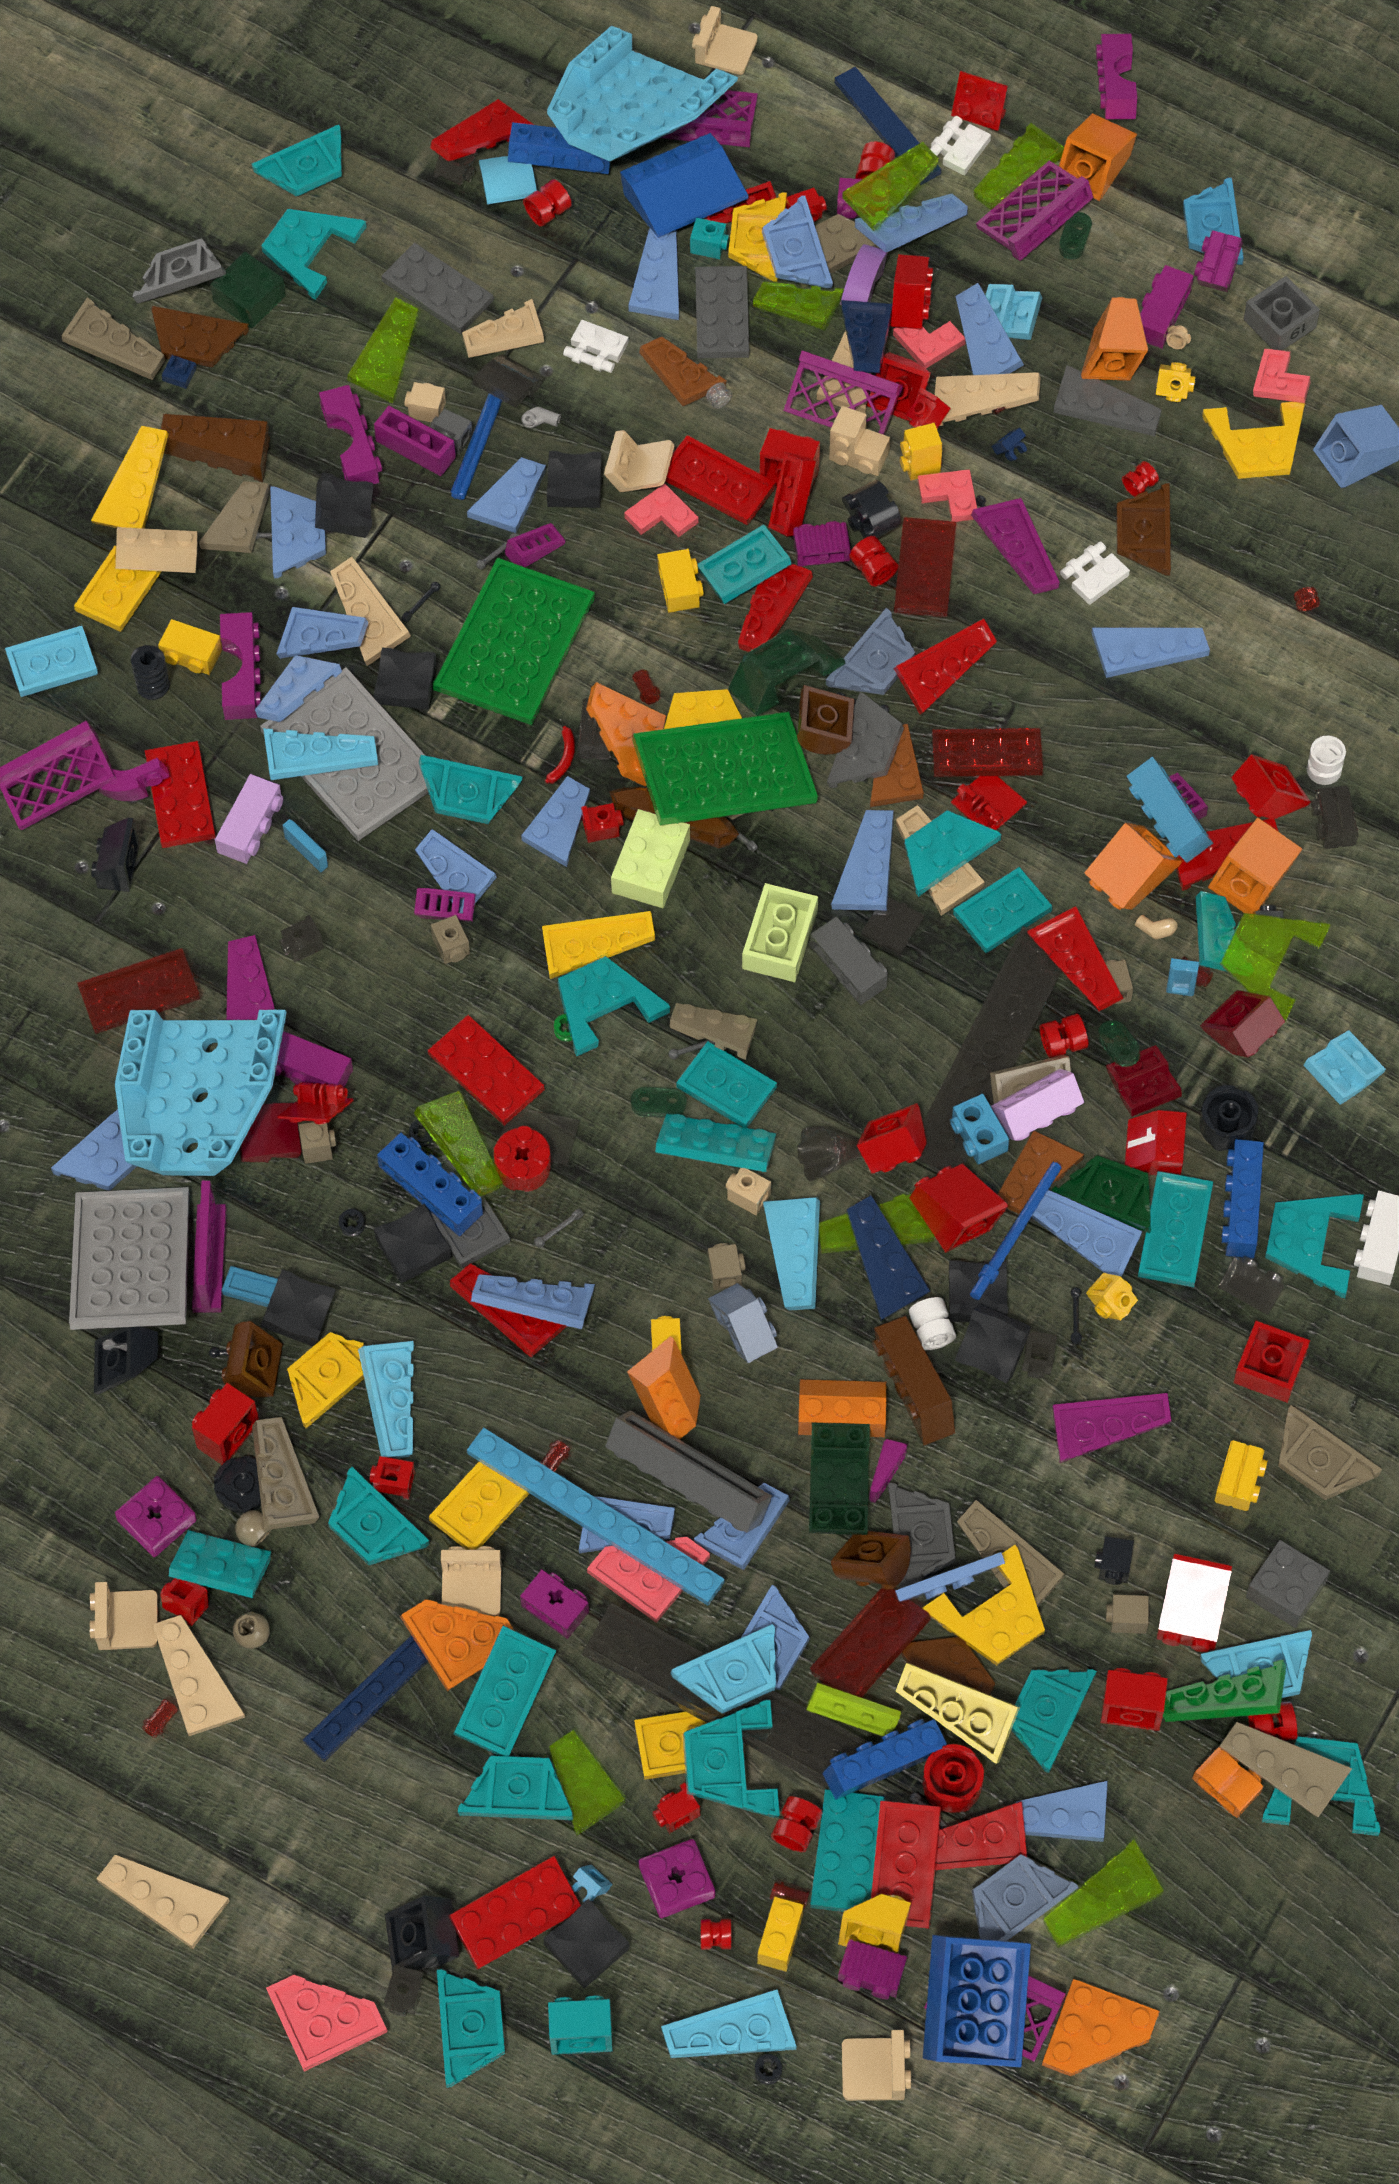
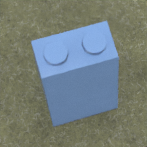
[1313,405,1399,488]

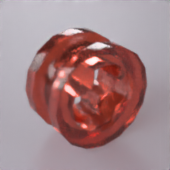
[1294,587,1320,611]

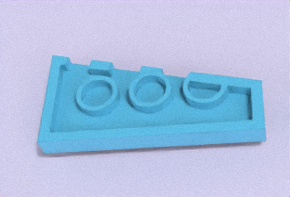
[263,728,378,780]
[763,1198,820,1311]
[358,1341,414,1459]
[661,1990,796,2058]

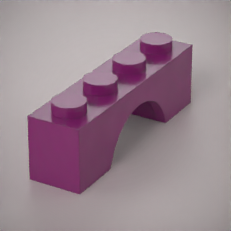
[1096,34,1137,119]
[319,385,382,484]
[220,612,261,720]

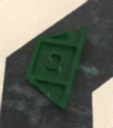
[1051,1155,1151,1234]

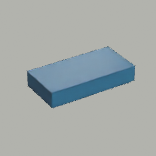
[283,819,328,872]
[1166,958,1199,996]
[222,1266,278,1307]

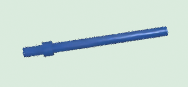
[970,1162,1062,1300]

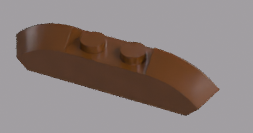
[609,787,739,849]

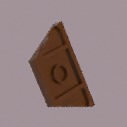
[152,306,249,367]
[1116,483,1171,576]
[897,1637,995,1740]

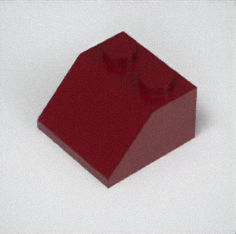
[1200,990,1285,1058]

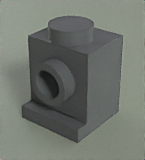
[430,409,473,455]

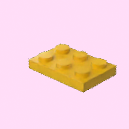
[74,546,162,632]
[429,1462,530,1550]
[634,1707,724,1780]

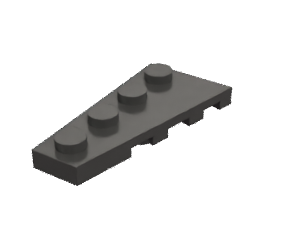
[1054,365,1162,436]

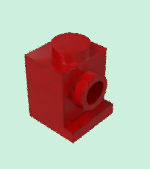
[786,187,827,222]
[906,387,951,428]
[581,803,623,843]
[370,1456,415,1499]
[161,1578,208,1627]
[652,1782,700,1834]

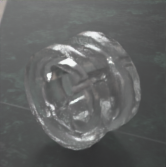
[706,382,732,409]

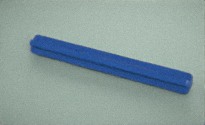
[451,389,503,500]

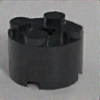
[842,480,901,539]
[1199,1085,1258,1151]

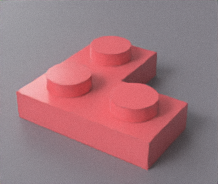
[893,321,966,369]
[1253,349,1310,403]
[917,469,977,522]
[624,483,699,537]

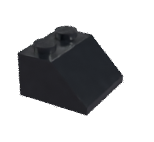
[91,818,140,892]
[385,1895,459,1973]

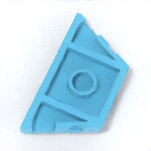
[670,1624,776,1714]
[1200,1630,1312,1698]

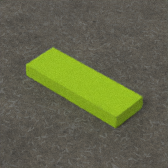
[806,1683,901,1736]

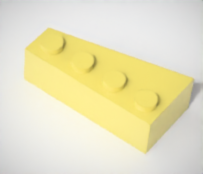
[896,1663,1020,1764]

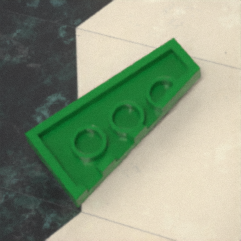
[1163,1659,1286,1722]

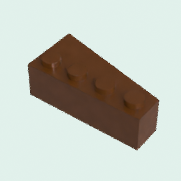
[161,414,270,483]
[872,1316,955,1446]

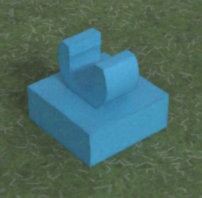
[572,1865,613,1902]

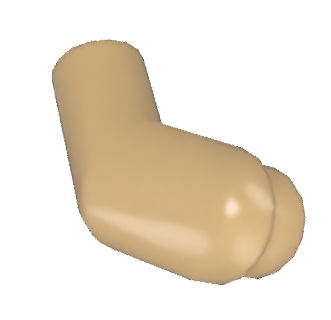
[1135,915,1178,939]

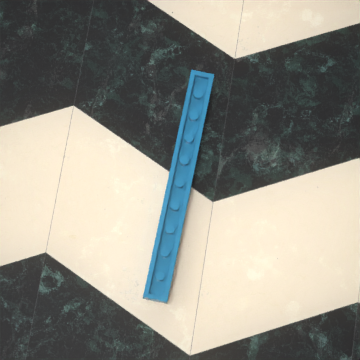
[467,1427,724,1606]

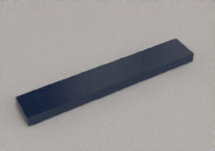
[834,66,941,186]
[303,1635,428,1762]

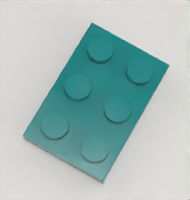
[697,525,792,604]
[953,867,1052,953]
[676,1041,777,1128]
[169,1530,271,1598]

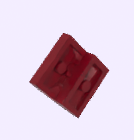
[1106,1045,1182,1117]
[240,1103,301,1162]

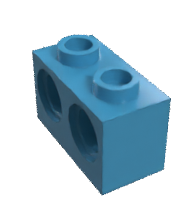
[950,1094,1009,1164]

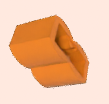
[1192,1747,1263,1818]

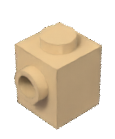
[405,382,446,422]
[726,1168,771,1216]

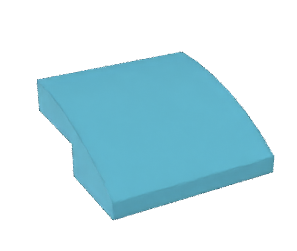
[479,156,537,204]
[985,284,1042,340]
[1303,1030,1386,1105]

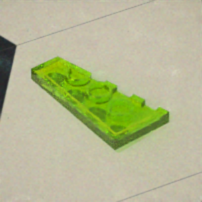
[973,123,1064,210]
[842,142,939,231]
[347,297,418,404]
[414,1091,502,1197]
[819,1194,934,1254]
[1043,1840,1164,1948]

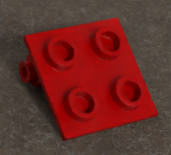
[951,71,1008,131]
[950,768,1027,830]
[277,1082,353,1124]

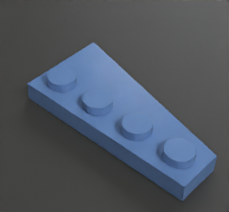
[956,283,1024,375]
[1092,628,1210,678]
[831,810,894,910]
[471,1275,595,1329]

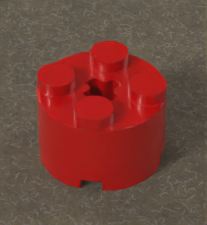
[494,1126,551,1192]
[923,1744,984,1813]

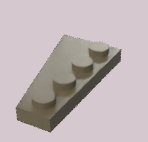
[62,297,165,380]
[252,1417,319,1531]
[957,1500,1065,1607]
[1219,1722,1352,1818]

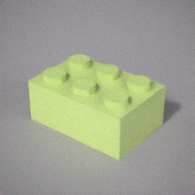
[611,809,690,908]
[742,883,818,982]

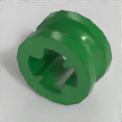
[554,1014,572,1042]

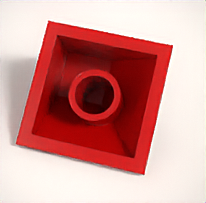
[867,352,931,421]

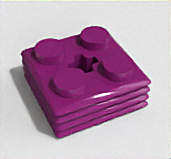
[115,1476,196,1557]
[639,1839,715,1918]

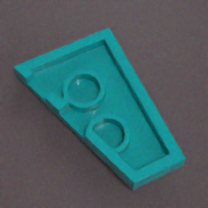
[1196,891,1254,977]

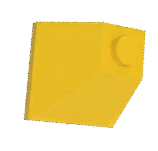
[838,1894,911,1954]

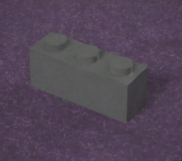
[810,917,888,1005]

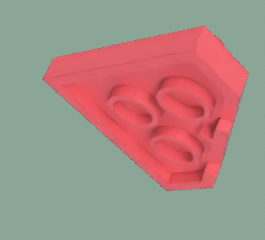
[587,1537,710,1623]
[266,1975,387,2072]

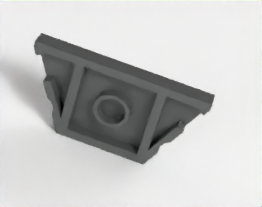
[133,238,226,303]
[827,693,904,788]
[888,1483,955,1589]

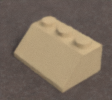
[115,527,197,573]

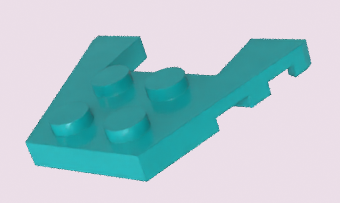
[261,209,366,300]
[557,956,670,1056]
[1265,1194,1364,1298]
[683,1700,780,1818]
[1262,1736,1380,1836]

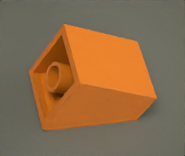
[1059,113,1137,201]
[1081,297,1148,381]
[1208,818,1302,919]
[1084,823,1183,910]

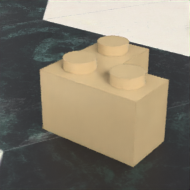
[829,406,890,476]

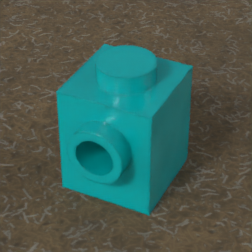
[690,218,730,259]

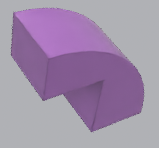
[840,244,888,305]

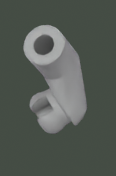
[521,407,561,428]

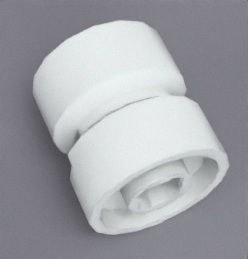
[1307,736,1346,785]
[909,1297,956,1350]

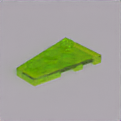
[753,282,844,330]
[549,1730,625,1836]

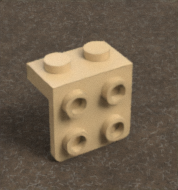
[692,6,758,75]
[604,430,674,492]
[441,1546,501,1617]
[90,1582,158,1650]
[842,2030,911,2101]

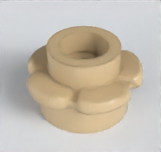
[1166,325,1191,349]

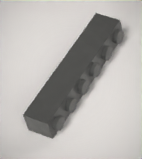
[605,1410,772,1533]

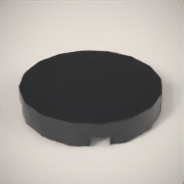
[214,1456,261,1513]

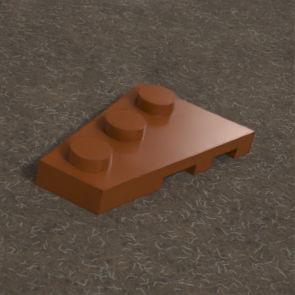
[639,337,727,406]
[870,724,924,807]
[997,1131,1084,1214]

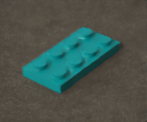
[655,1114,776,1172]
[1138,1171,1213,1287]
[453,1626,556,1757]
[810,1789,884,1912]

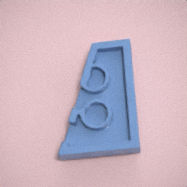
[521,776,590,867]
[415,829,497,914]
[693,1483,790,1570]
[1016,1781,1107,1842]

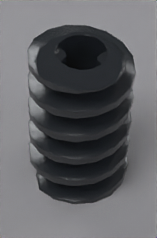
[130,645,170,700]

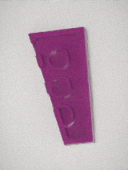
[971,498,1060,594]
[226,935,275,1020]
[1052,1393,1171,1463]

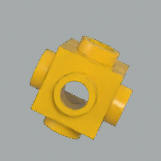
[1156,362,1195,402]
[1086,1273,1138,1320]

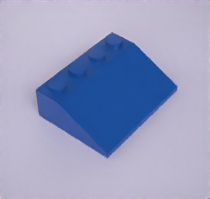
[620,133,748,238]
[923,1935,1031,2067]

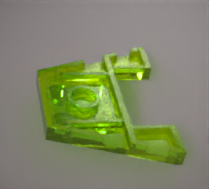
[1220,913,1330,1022]

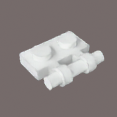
[928,116,991,176]
[563,320,629,373]
[1060,541,1130,605]

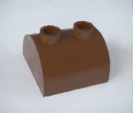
[797,685,854,755]
[222,1321,282,1397]
[831,1530,911,1589]

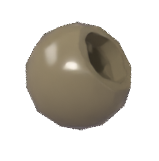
[235,1510,271,1547]
[233,1612,270,1649]

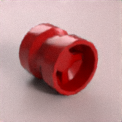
[1122,461,1159,497]
[701,1919,731,1950]

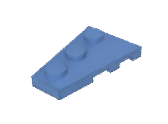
[467,457,546,533]
[277,607,368,659]
[255,655,342,722]
[579,1496,675,1553]

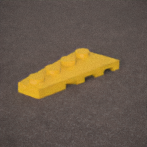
[91,426,169,529]
[542,911,655,979]

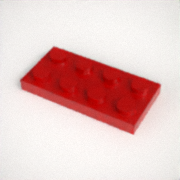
[665,435,776,526]
[145,741,216,848]
[428,1015,545,1126]
[871,1801,941,1929]
[448,1856,581,1969]

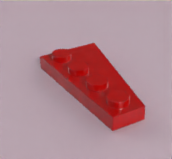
[430,99,534,161]
[738,564,813,657]
[893,619,997,715]
[1027,906,1123,1011]
[450,1264,567,1357]
[935,1801,1027,1870]

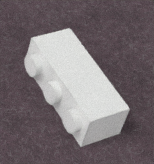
[1354,1191,1399,1285]

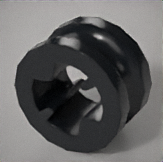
[409,1119,435,1148]
[339,1209,365,1237]
[755,2054,782,2085]

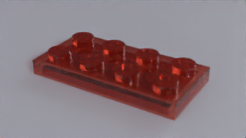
[894,517,956,617]
[932,728,1043,777]
[77,948,200,1034]
[810,1588,931,1698]

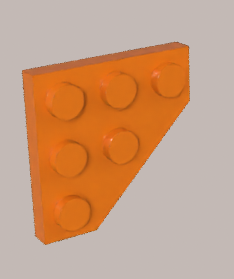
[586,682,666,787]
[400,1600,515,1691]
[1042,1979,1159,2076]

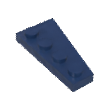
[841,300,892,373]
[846,1195,930,1321]

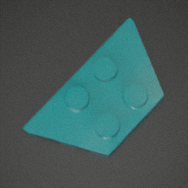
[252,124,342,197]
[418,755,522,824]
[904,810,1001,897]
[328,1467,430,1565]
[1011,1669,1097,1773]
[458,1756,573,1820]
[437,1969,505,2088]

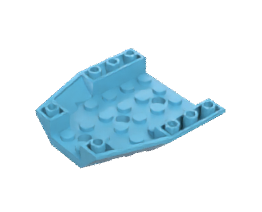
[547,26,738,161]
[115,1010,287,1176]

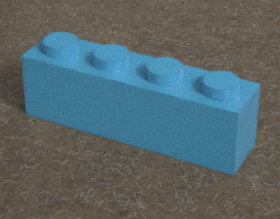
[1127,757,1213,862]

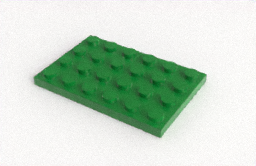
[433,558,595,725]
[632,712,818,826]

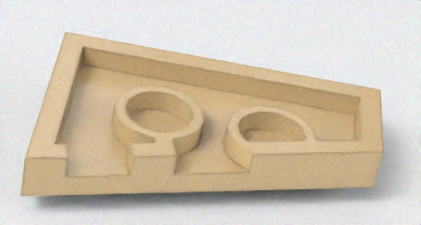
[462,299,544,358]

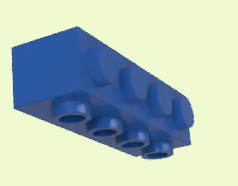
[508,122,610,174]
[377,1133,483,1237]
[1221,1139,1264,1259]
[823,1719,947,1800]

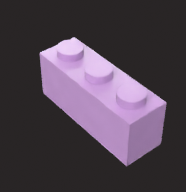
[215,774,283,864]
[991,1069,1084,1141]

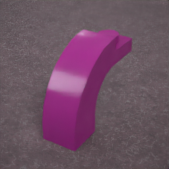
[73,744,170,801]

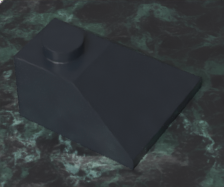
[94,1326,158,1395]

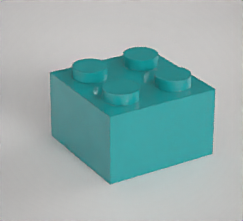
[548,1996,613,2055]

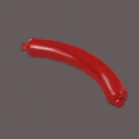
[545,726,575,784]

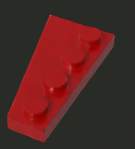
[1168,819,1279,891]

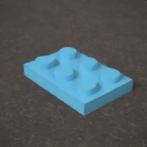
[5,626,98,697]

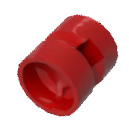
[855,141,895,181]
[523,179,572,227]
[849,536,898,586]
[1039,1014,1088,1058]
[1248,1701,1297,1741]
[771,1796,823,1852]

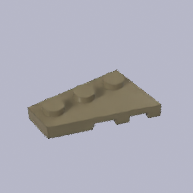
[199,481,270,553]
[670,1003,757,1060]
[990,1055,1071,1104]

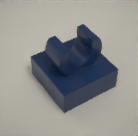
[162,355,197,389]
[991,427,1027,461]

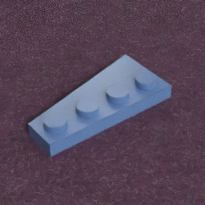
[855,194,968,253]
[629,228,679,320]
[1031,1190,1142,1278]

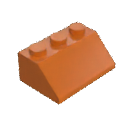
[627,1336,700,1440]
[798,1379,886,1437]

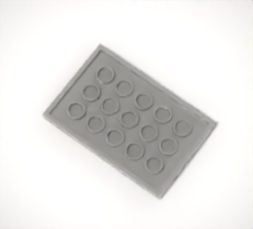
[260,668,429,841]
[69,1187,190,1330]

